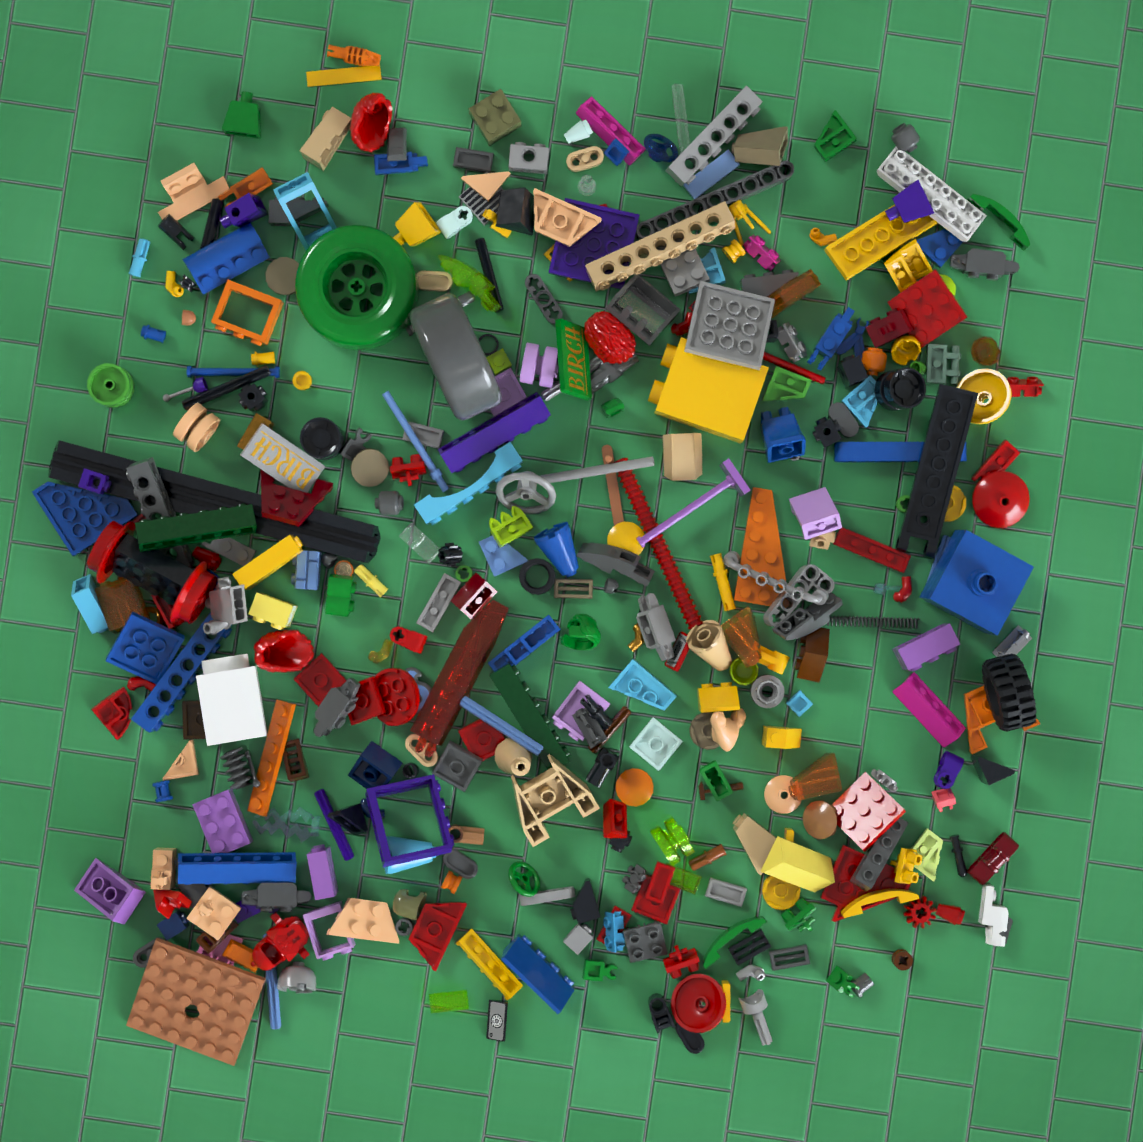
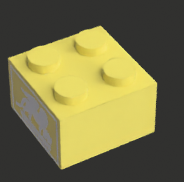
[249,592,298,630]

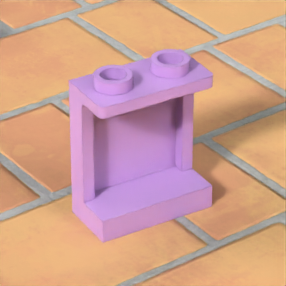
[789,487,842,540]
[552,680,610,741]

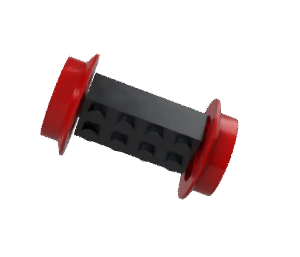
[87,521,217,624]

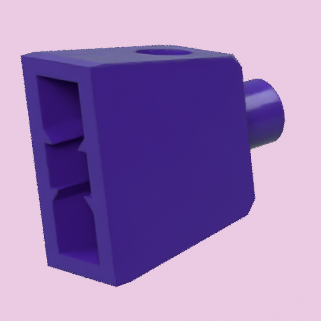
[885,180,934,223]
[220,193,268,229]

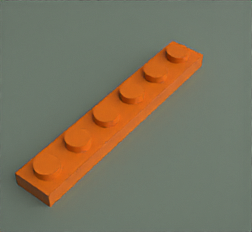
[247,699,296,816]

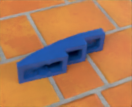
[488,615,561,671]

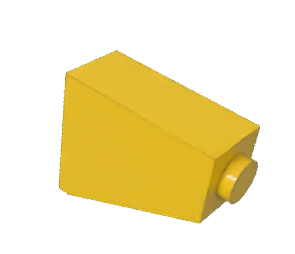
[762,725,802,749]

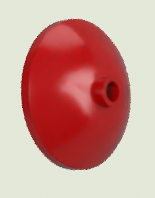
[972,471,1030,528]
[671,974,726,1033]

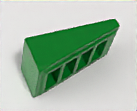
[601,398,625,418]

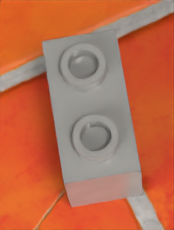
[509,142,549,174]

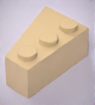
[300,106,352,171]

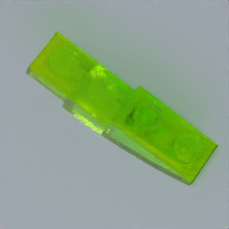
[438,255,501,312]

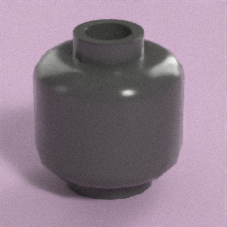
[891,123,920,153]
[375,491,404,516]

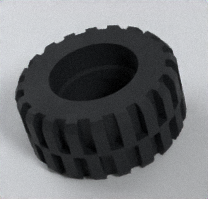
[982,653,1037,732]

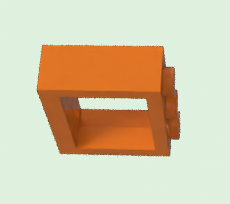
[211,280,284,346]

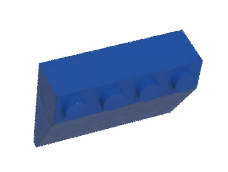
[501,934,574,1014]

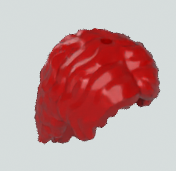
[350,93,392,152]
[584,311,636,364]
[254,630,314,673]

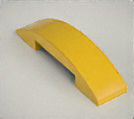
[841,889,919,918]

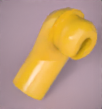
[165,271,184,297]

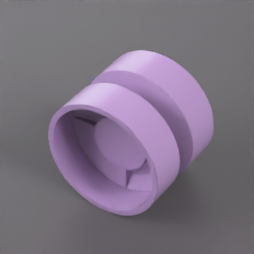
[520,342,559,388]

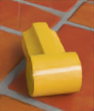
[749,643,790,675]

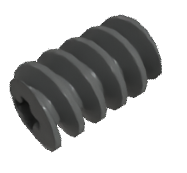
[220,747,253,790]

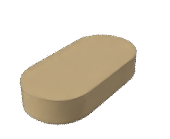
[417,271,453,292]

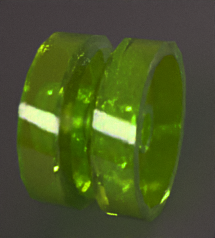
[650,816,695,866]

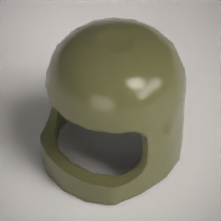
[393,889,427,921]

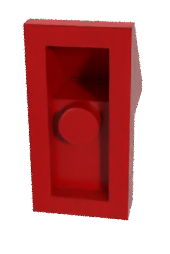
[153,889,192,919]

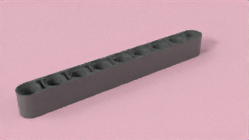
[636,160,794,240]

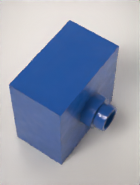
[919,530,1034,636]

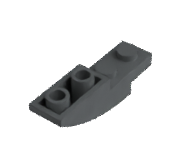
[576,543,655,587]
[772,593,843,641]

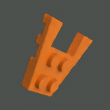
[964,685,1040,754]

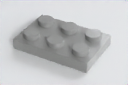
[657,238,710,297]

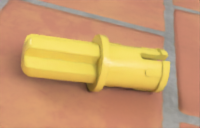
[354,564,388,598]

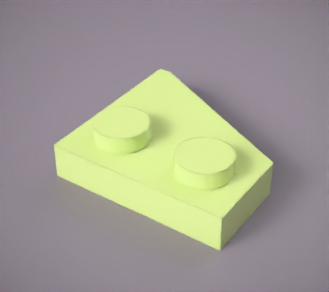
[911,828,943,882]

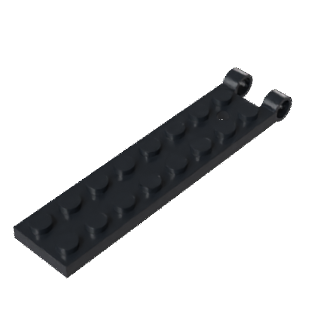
[895,384,978,559]

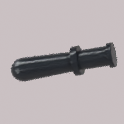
[949,834,967,877]

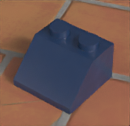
[348,741,403,789]

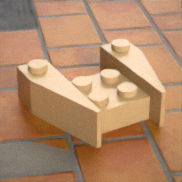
[511,754,600,847]

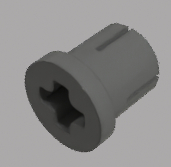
[851,973,874,998]

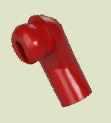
[127,676,157,691]

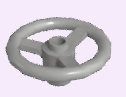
[495,471,556,514]

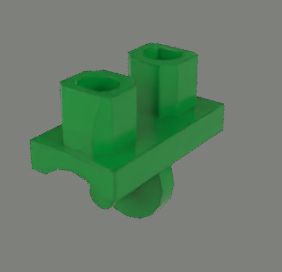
[781,897,817,932]

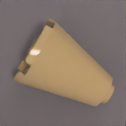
[686,620,732,671]
[495,737,533,776]

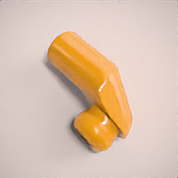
[810,228,837,246]

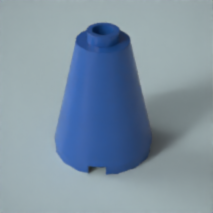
[534,522,579,577]

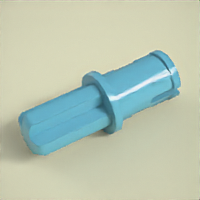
[128,239,150,278]

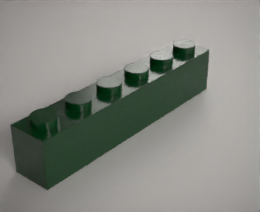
[135,504,257,552]
[489,662,571,770]

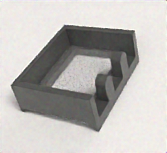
[605,274,681,346]

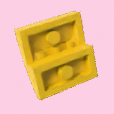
[884,239,933,293]

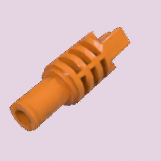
[327,44,381,66]

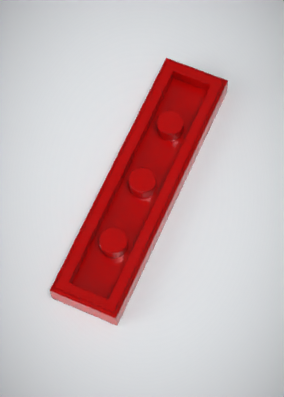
[833,527,911,573]

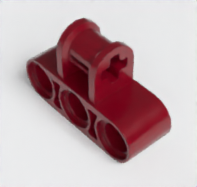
[967,832,1019,886]

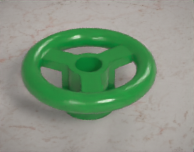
[508,861,540,897]

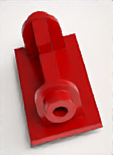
[1007,377,1044,397]

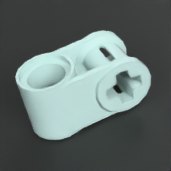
[436,206,473,239]

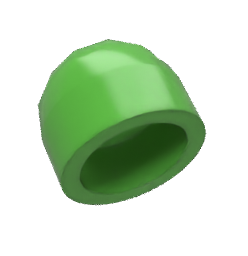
[909,361,926,375]

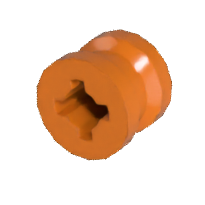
[441,870,463,894]

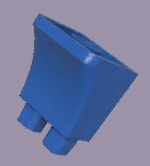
[761,407,806,463]

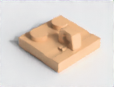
[186,886,242,940]

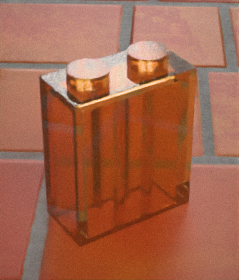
[95,576,150,634]

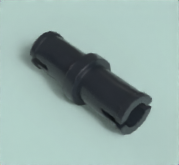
[580,695,613,729]

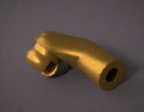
[627,623,645,652]

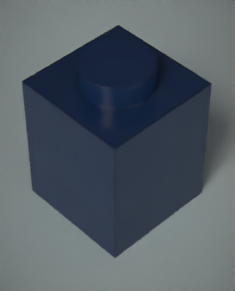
[157,909,190,941]

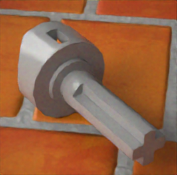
[739,989,773,1046]

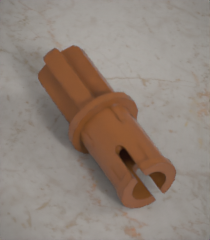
[689,844,727,871]

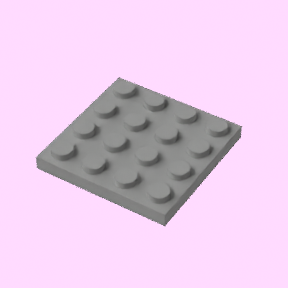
[684,281,775,370]

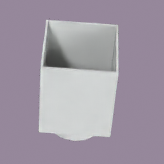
[196,654,267,746]

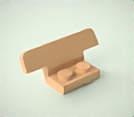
[158,163,229,221]

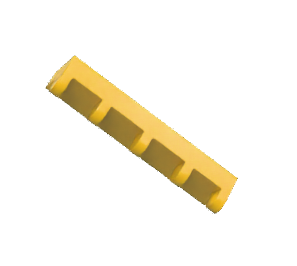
[455,929,523,1000]

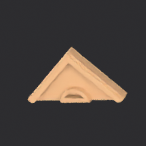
[461,171,511,202]
[163,739,199,781]

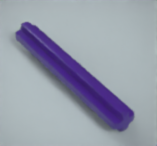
[314,789,354,861]

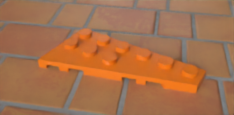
[734,487,789,608]

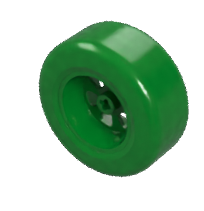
[295,225,419,350]

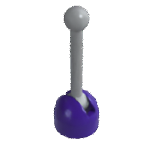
[163,376,209,402]

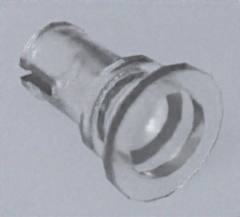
[578,175,596,196]

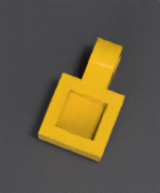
[482,209,512,238]

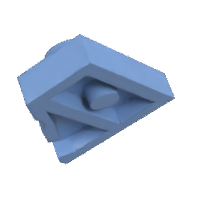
[479,536,528,577]

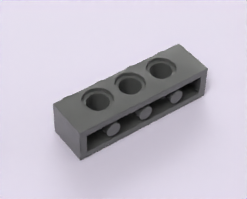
[850,818,908,891]

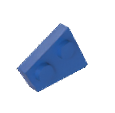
[917,229,963,268]

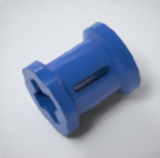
[152,780,173,802]

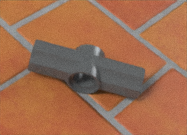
[590,353,639,394]

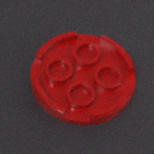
[375,668,420,726]

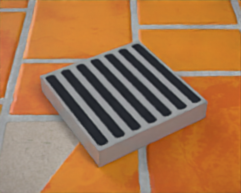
[459,172,503,226]

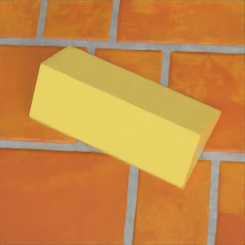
[761,836,835,893]

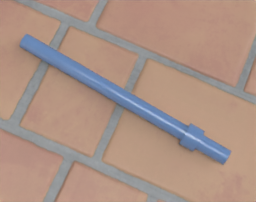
[382,391,449,492]

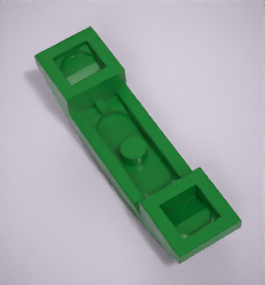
[967,194,1030,251]
[702,916,767,969]

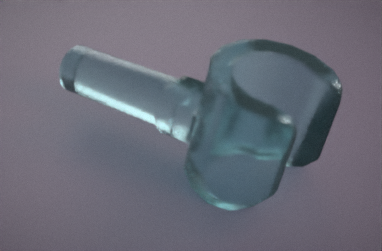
[873,583,902,595]

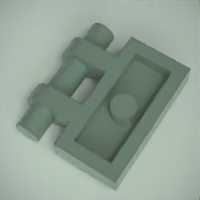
[926,344,961,385]

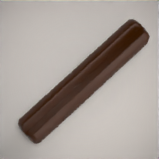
[588,706,631,754]

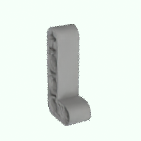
[763,564,835,627]

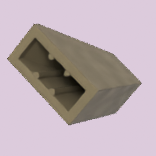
[731,127,788,166]

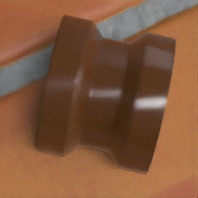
[891,949,913,971]

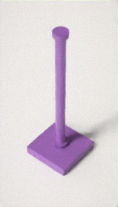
[636,458,750,548]

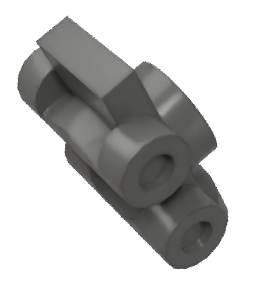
[622,864,646,894]

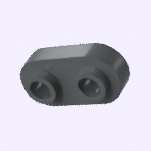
[133,937,169,968]

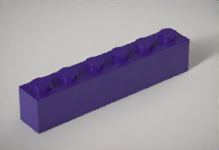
[438,392,551,473]

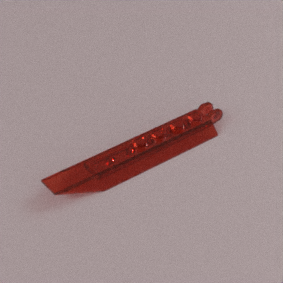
[410,600,509,758]

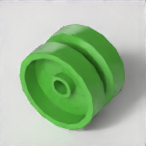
[87,363,135,408]

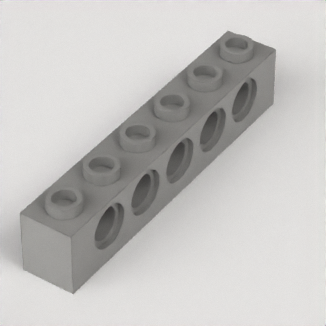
[665,85,763,187]

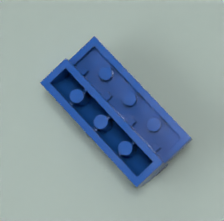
[182,222,270,295]

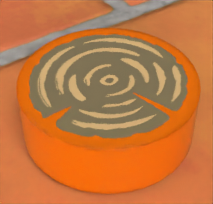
[334,560,354,576]

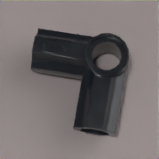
[585,747,620,788]

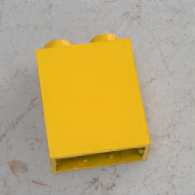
[648,337,769,444]

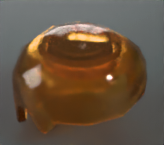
[971,336,1000,366]

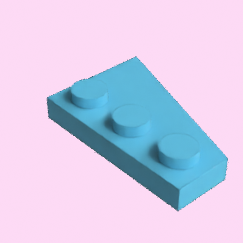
[608,658,677,711]

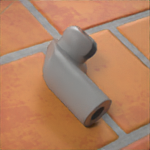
[735,964,765,981]

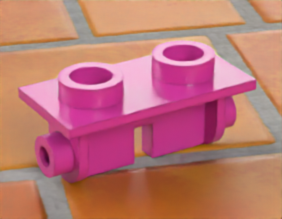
[743,234,781,271]

